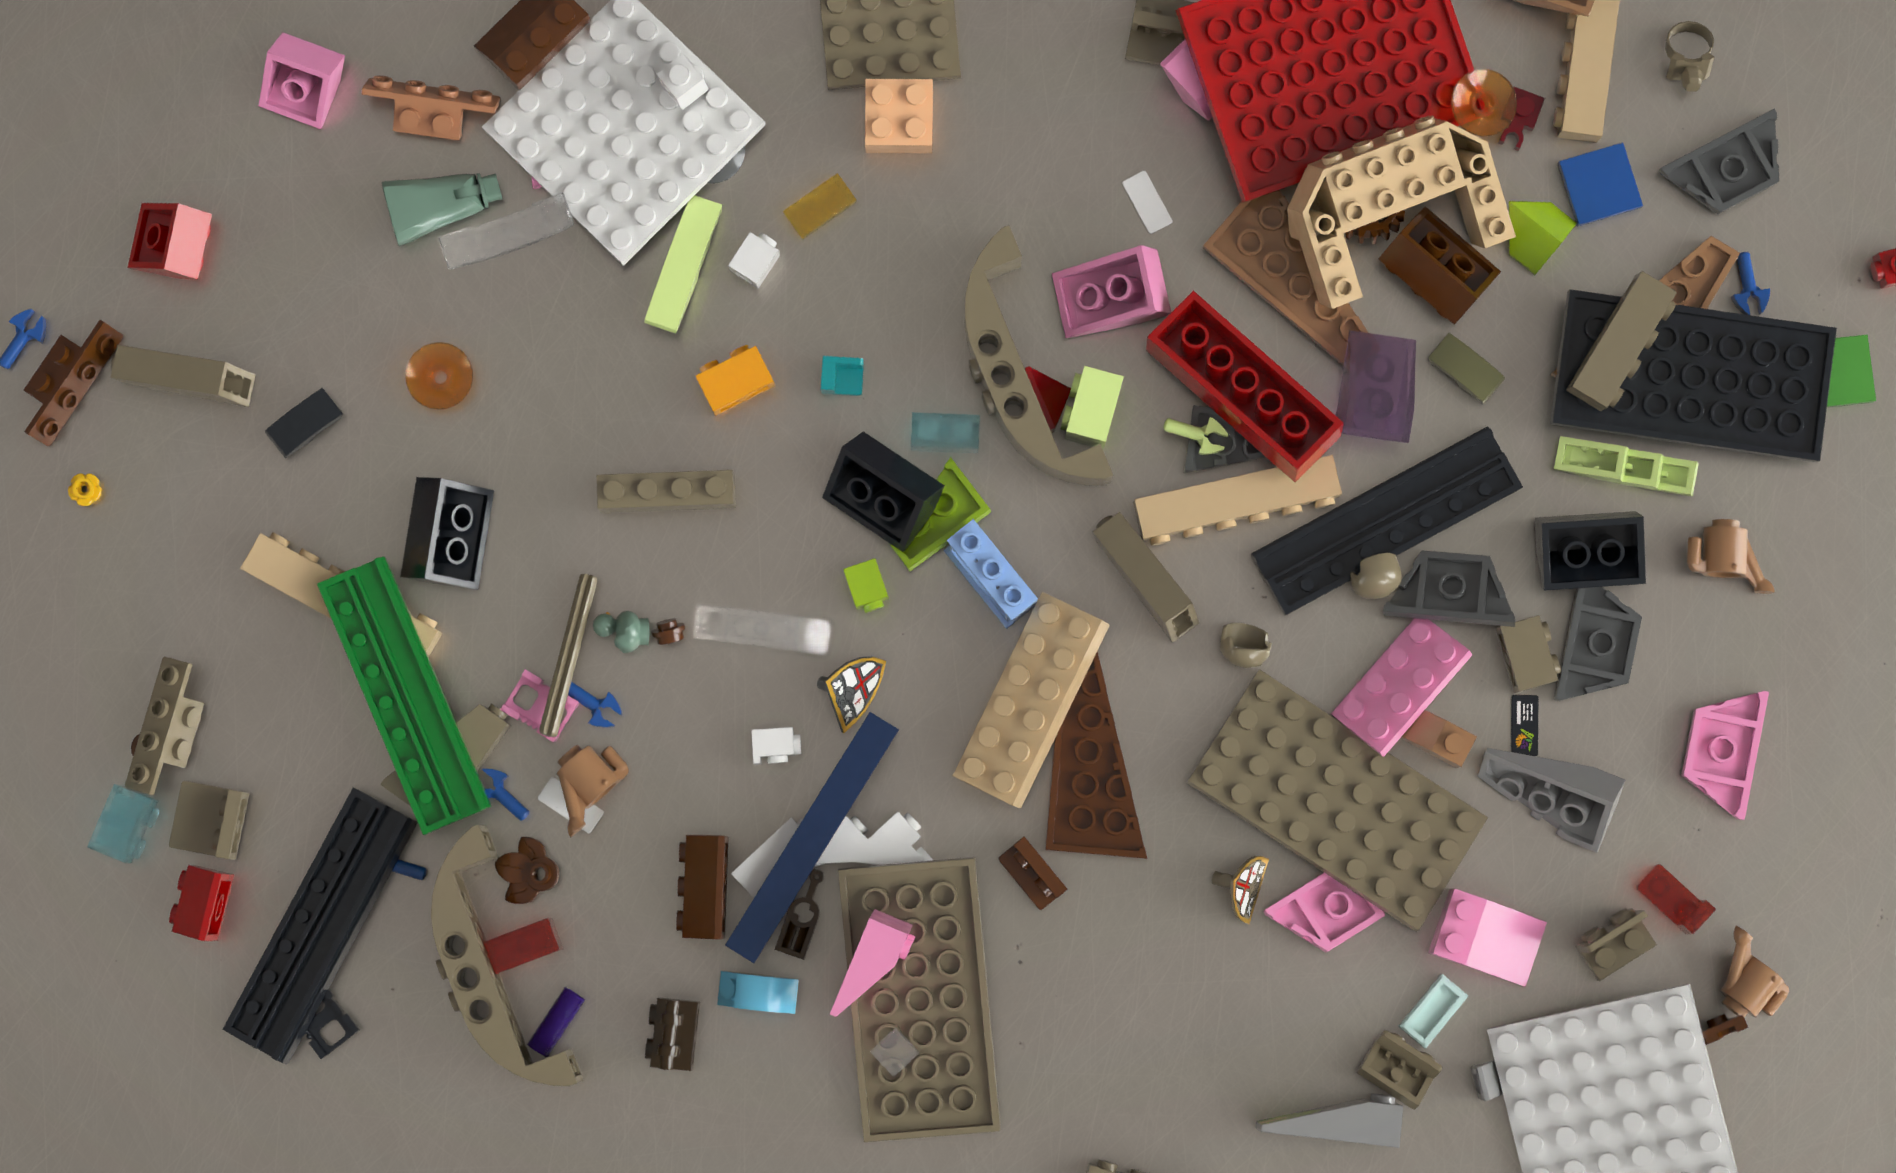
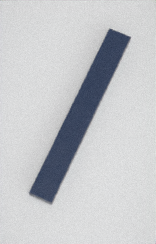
[725,712,899,963]

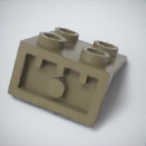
[169,781,250,860]
[1575,908,1657,981]

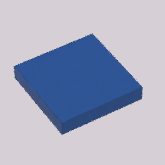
[1557,142,1643,227]

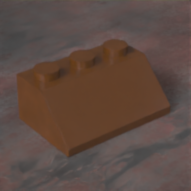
[474,0,591,91]
[1378,206,1501,325]
[676,835,729,939]

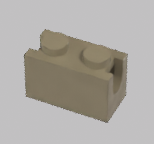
[1495,615,1561,693]

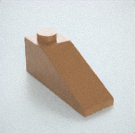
[1400,710,1477,768]

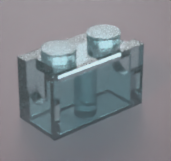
[911,412,980,453]
[87,784,159,863]

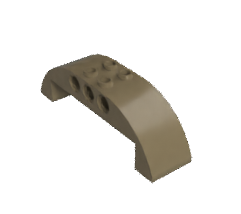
[964,225,1113,486]
[431,824,583,1086]

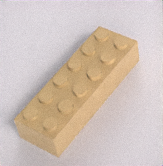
[953,592,1110,808]

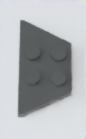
[1659,108,1779,214]
[1383,550,1516,627]
[1554,587,1642,701]

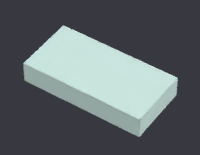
[1398,974,1468,1049]

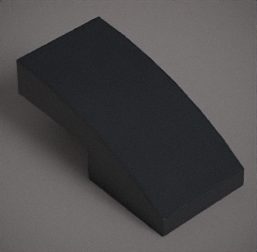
[265,388,343,458]

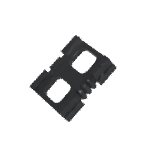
[305,989,360,1059]

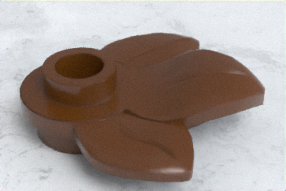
[495,837,559,904]

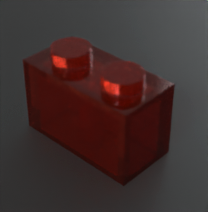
[484,918,564,974]

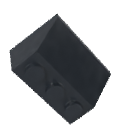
[822,431,945,552]
[400,477,494,590]
[1535,511,1646,591]

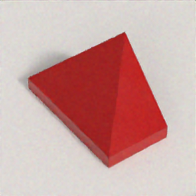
[1025,366,1071,433]

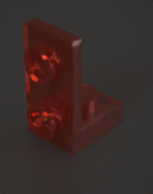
[1636,864,1716,934]

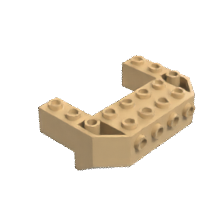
[1287,116,1516,309]

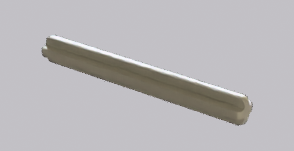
[539,574,597,737]

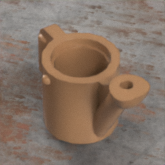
[1687,519,1775,594]
[556,745,629,838]
[1720,926,1789,1018]

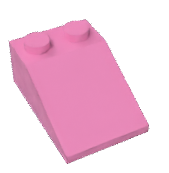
[1052,245,1171,339]
[1428,889,1547,987]
[830,909,915,1017]

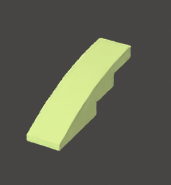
[644,195,722,333]
[1554,436,1699,497]

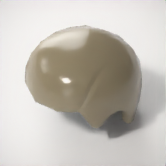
[1351,552,1402,600]
[1220,623,1272,668]

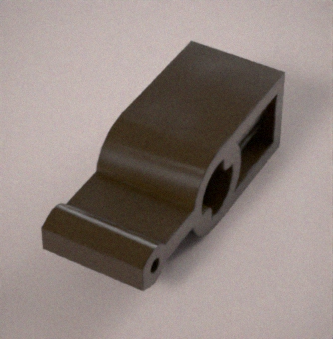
[774,869,824,960]

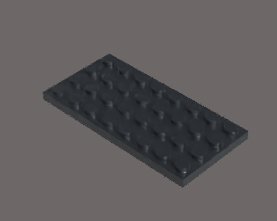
[1550,289,1837,462]

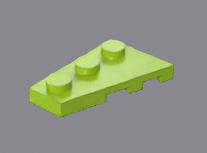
[889,457,991,572]

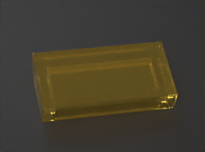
[783,173,857,240]

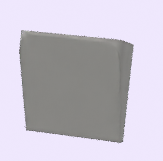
[1471,1061,1503,1101]

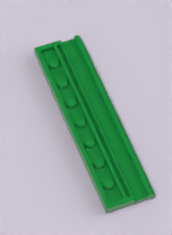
[317,556,492,835]

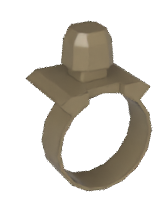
[1665,21,1715,92]

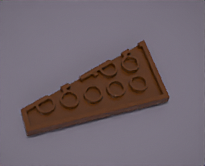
[1045,652,1147,859]

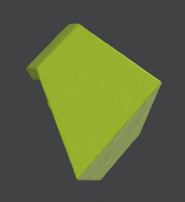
[1509,201,1577,276]

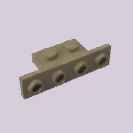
[125,657,204,796]

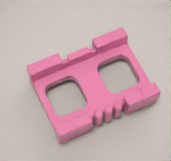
[500,669,579,742]

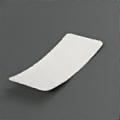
[538,777,604,833]

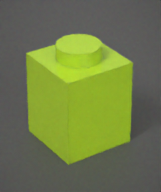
[843,558,889,613]

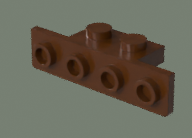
[23,320,123,446]

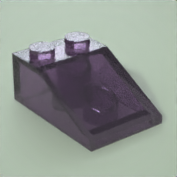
[1336,330,1416,443]

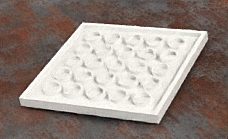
[482,0,766,266]
[1487,984,1738,1173]

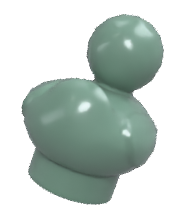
[593,611,649,653]

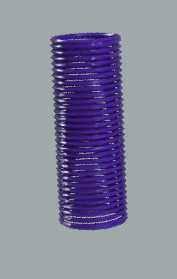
[527,987,585,1057]

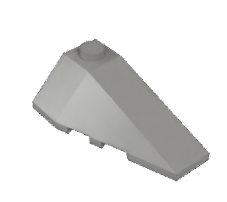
[1478,748,1625,853]

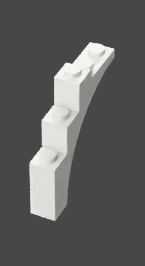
[731,812,933,898]

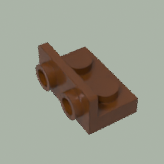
[999,836,1068,910]

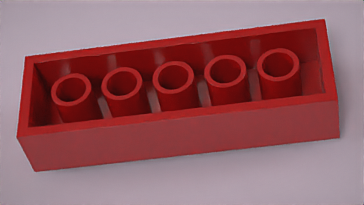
[1146,290,1344,482]

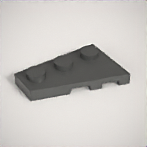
[1184,405,1266,473]

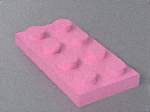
[1331,618,1472,757]

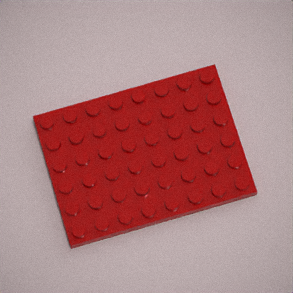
[1175,0,1490,203]

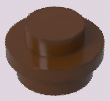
[651,618,685,645]

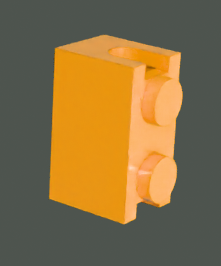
[695,345,775,416]

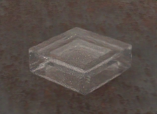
[870,1027,919,1077]

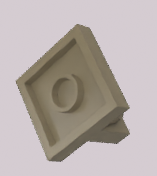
[1125,0,1195,66]

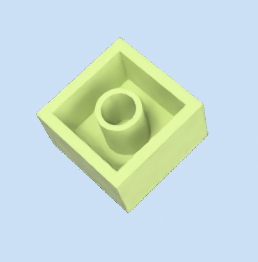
[1060,366,1124,449]

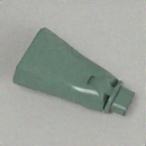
[382,173,502,246]

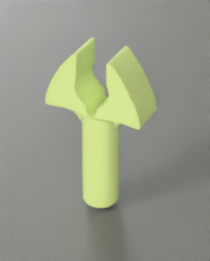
[1163,417,1228,455]

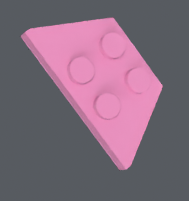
[1681,691,1769,820]
[1263,873,1385,953]

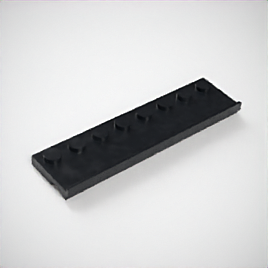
[1251,426,1523,616]
[222,787,418,1064]

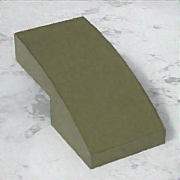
[1428,333,1505,404]

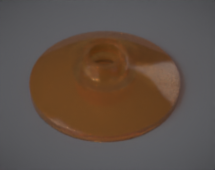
[1451,69,1517,137]
[405,342,473,410]

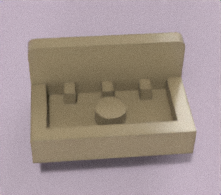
[1357,1030,1443,1110]

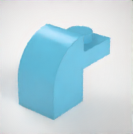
[717,971,799,1014]

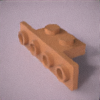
[362,75,500,140]

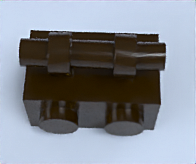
[645,997,700,1071]

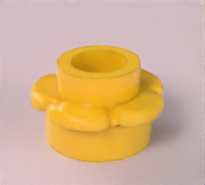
[68,473,102,506]

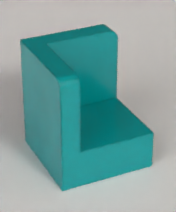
[821,356,864,396]

